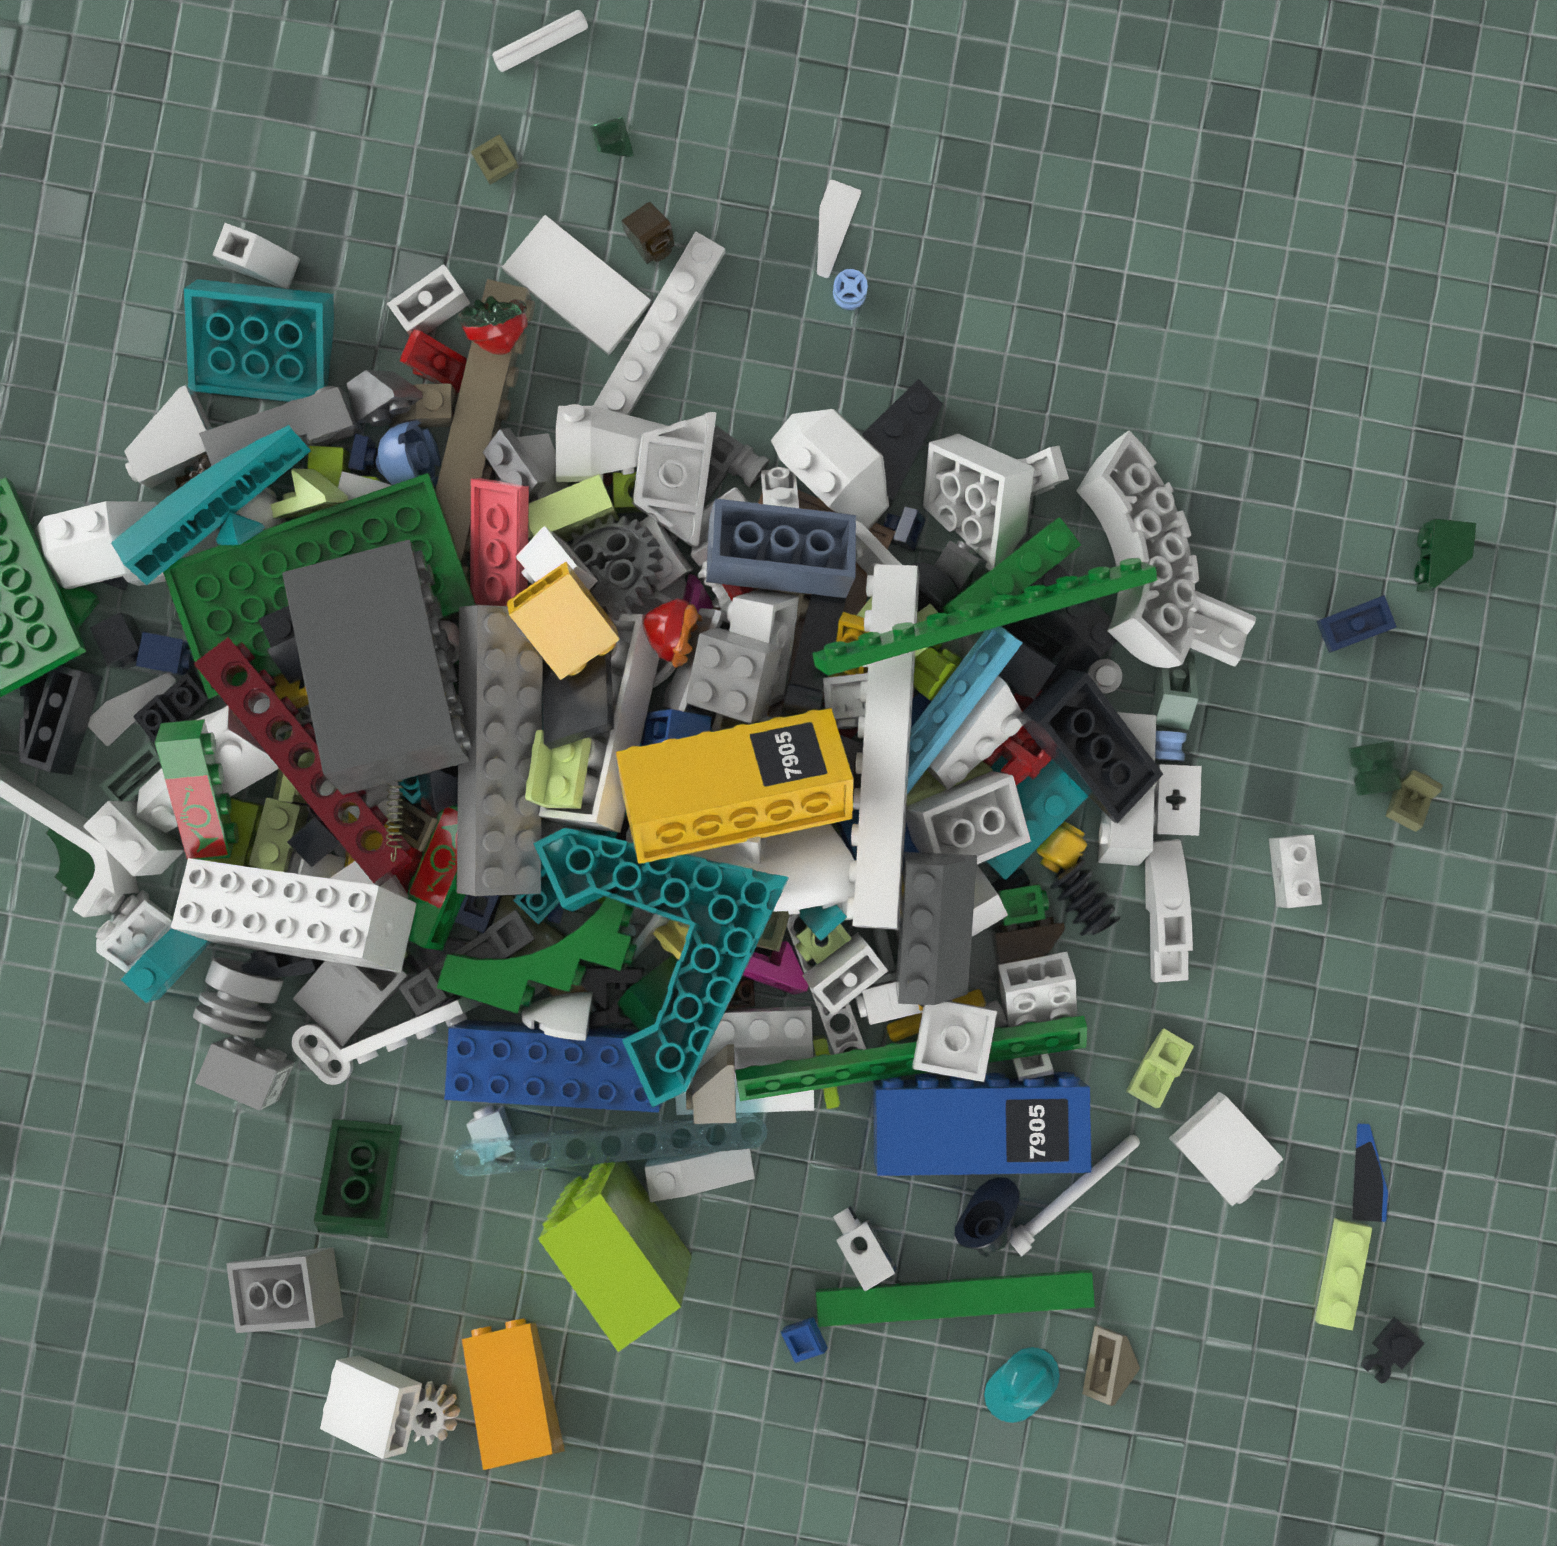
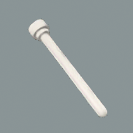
[1009,1135,1140,1256]

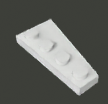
[339,997,483,1064]

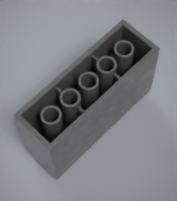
[282,539,473,795]

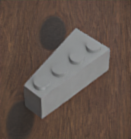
[199,386,363,466]

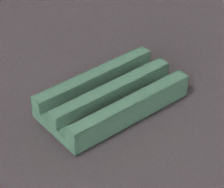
[98,741,162,802]

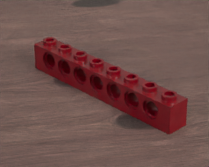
[193,637,413,886]

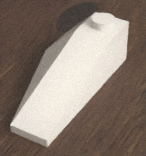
[556,404,667,482]

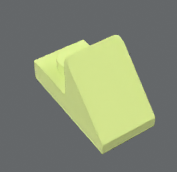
[270,468,348,518]

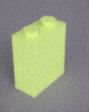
[528,474,620,542]

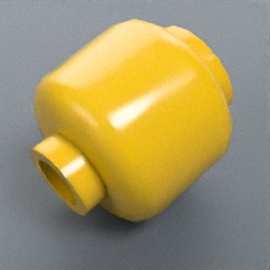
[1036,821,1087,874]

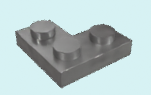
[482,428,547,503]

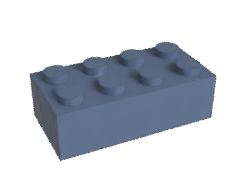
[706,498,856,598]

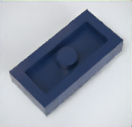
[1316,595,1397,653]

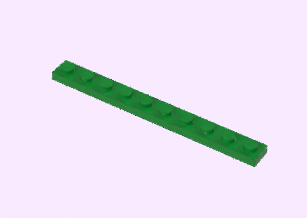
[813,558,1157,676]
[735,1016,1087,1101]

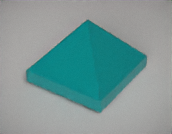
[215,512,265,545]

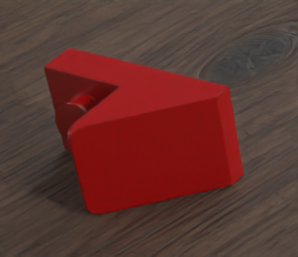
[399,329,467,393]

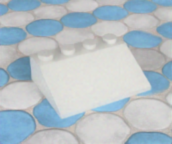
[675,1006,814,1115]

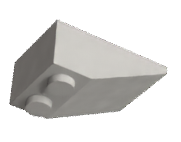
[226,1247,344,1333]

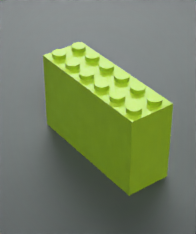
[538,1154,692,1352]

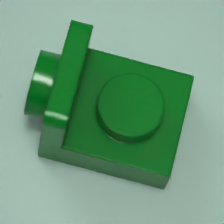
[997,884,1049,926]

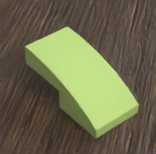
[1126,1029,1194,1108]

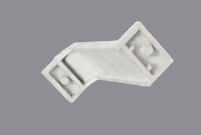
[0,764,139,917]

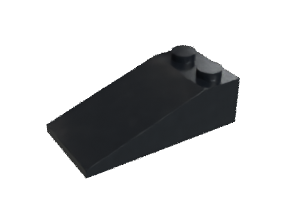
[1017,669,1163,823]

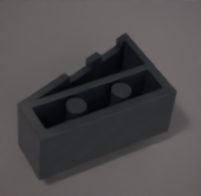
[19,664,103,775]

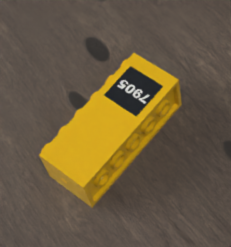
[616,708,853,864]

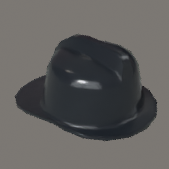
[954,1177,1020,1257]

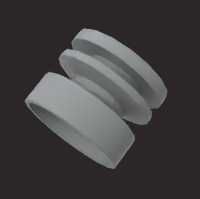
[193,957,284,1038]

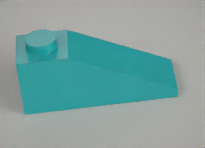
[121,928,211,1003]

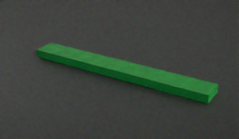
[815,1270,1095,1327]

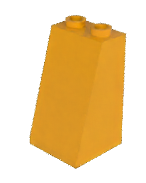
[462,1318,565,1470]

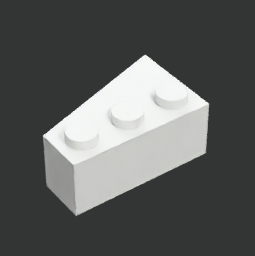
[927,676,1023,790]

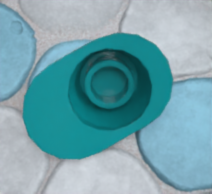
[984,1347,1060,1423]

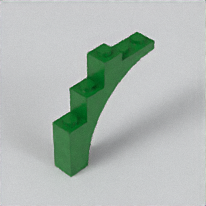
[437,898,637,1014]

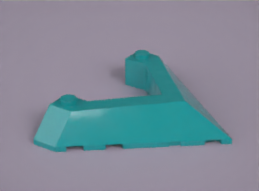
[533,828,789,1108]

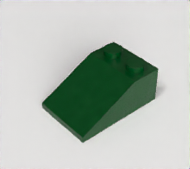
[313,1119,402,1238]

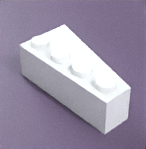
[136,705,284,833]
[1098,712,1156,866]

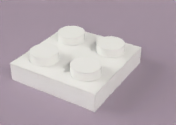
[912,1001,997,1082]

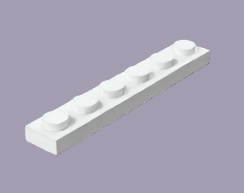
[593,232,726,416]

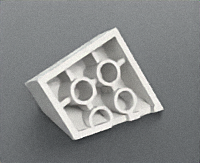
[923,434,1034,570]

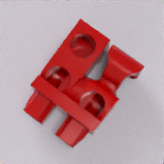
[983,691,1052,786]

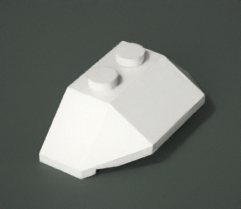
[771,409,889,530]
[34,501,159,589]

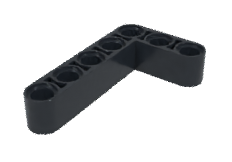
[781,594,847,717]

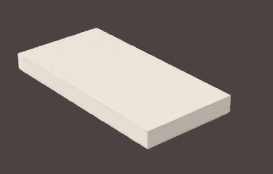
[502,215,652,355]

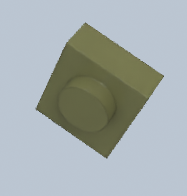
[1385,770,1443,832]

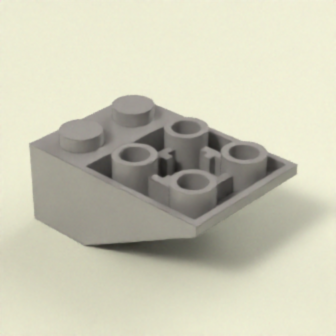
[293,961,415,1047]

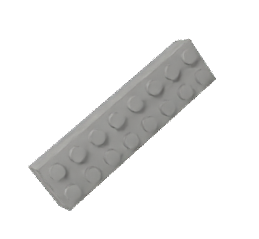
[457,605,543,896]

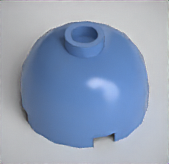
[376,420,441,487]

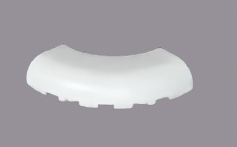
[1076,430,1199,668]
[626,824,855,915]

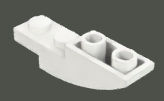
[1145,839,1193,983]

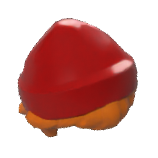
[643,598,702,668]

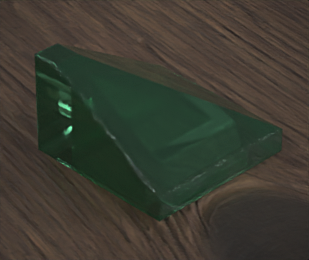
[590,117,634,157]

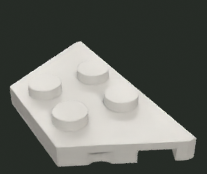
[632,412,716,547]

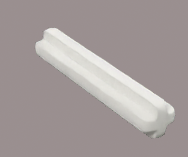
[492,10,588,72]

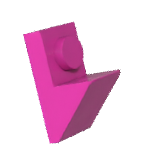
[742,941,809,995]

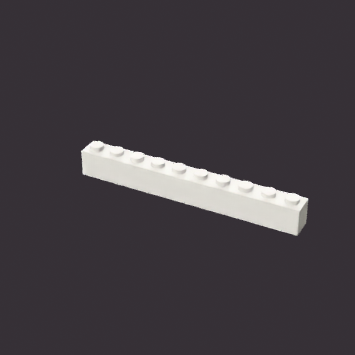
[847,564,920,930]

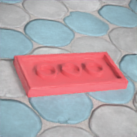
[470,478,529,606]

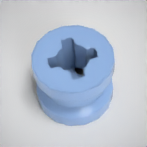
[833,269,868,310]
[1155,731,1187,761]

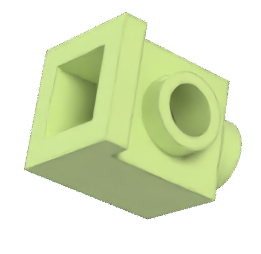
[795,924,852,964]

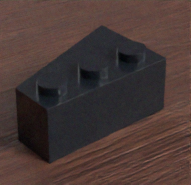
[861,379,943,508]

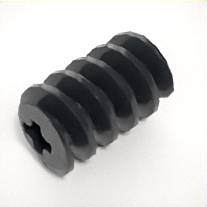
[1050,859,1121,936]

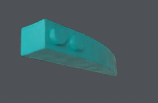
[111,425,311,585]

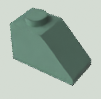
[1153,653,1199,730]

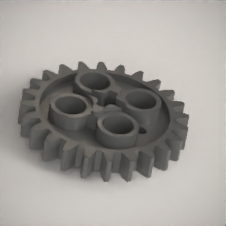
[567,515,664,621]

